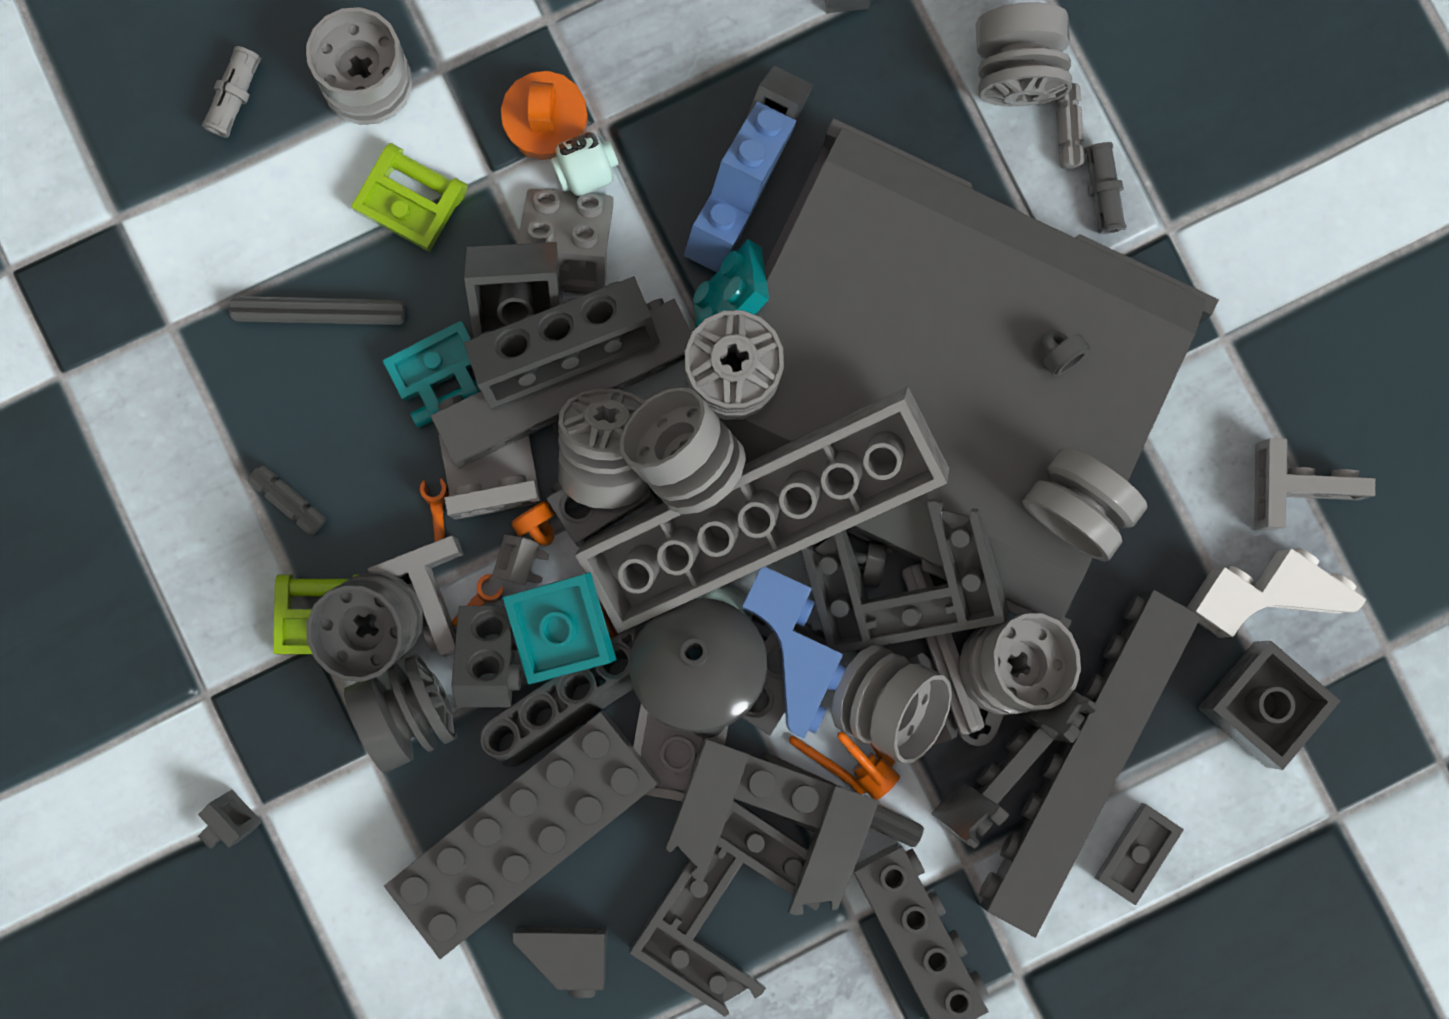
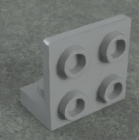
[517,189,614,293]
[439,434,542,520]

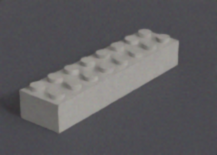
[575,386,949,633]

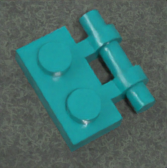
[382,320,480,428]

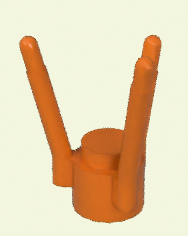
[789,731,900,800]

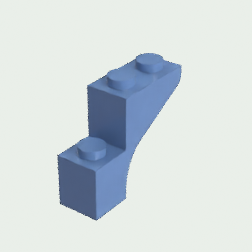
[684,101,796,272]
[741,567,846,739]

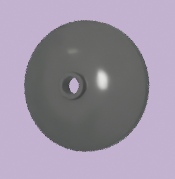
[630,598,768,733]

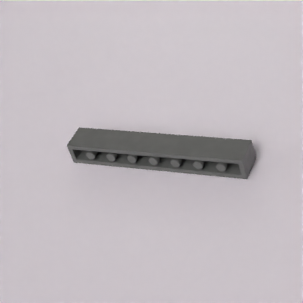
[979,590,1201,938]

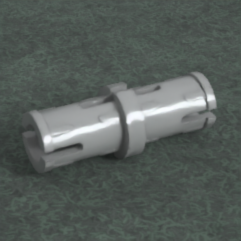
[201,46,262,138]

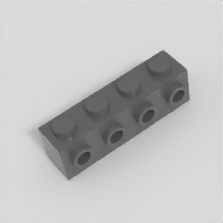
[853,842,989,1019]

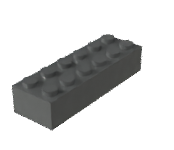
[384,710,661,959]

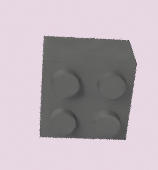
[464,242,564,338]
[1198,641,1341,770]

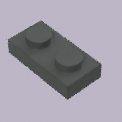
[1094,803,1184,905]

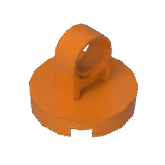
[501,71,588,160]

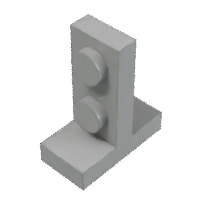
[1254,438,1376,531]
[368,535,464,657]

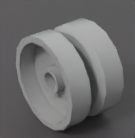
[1022,446,1148,562]

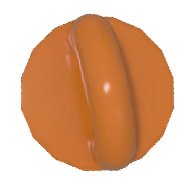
[511,501,556,546]

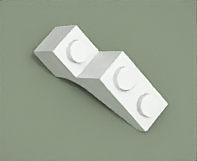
[1187,548,1366,638]

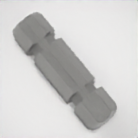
[1056,83,1085,169]

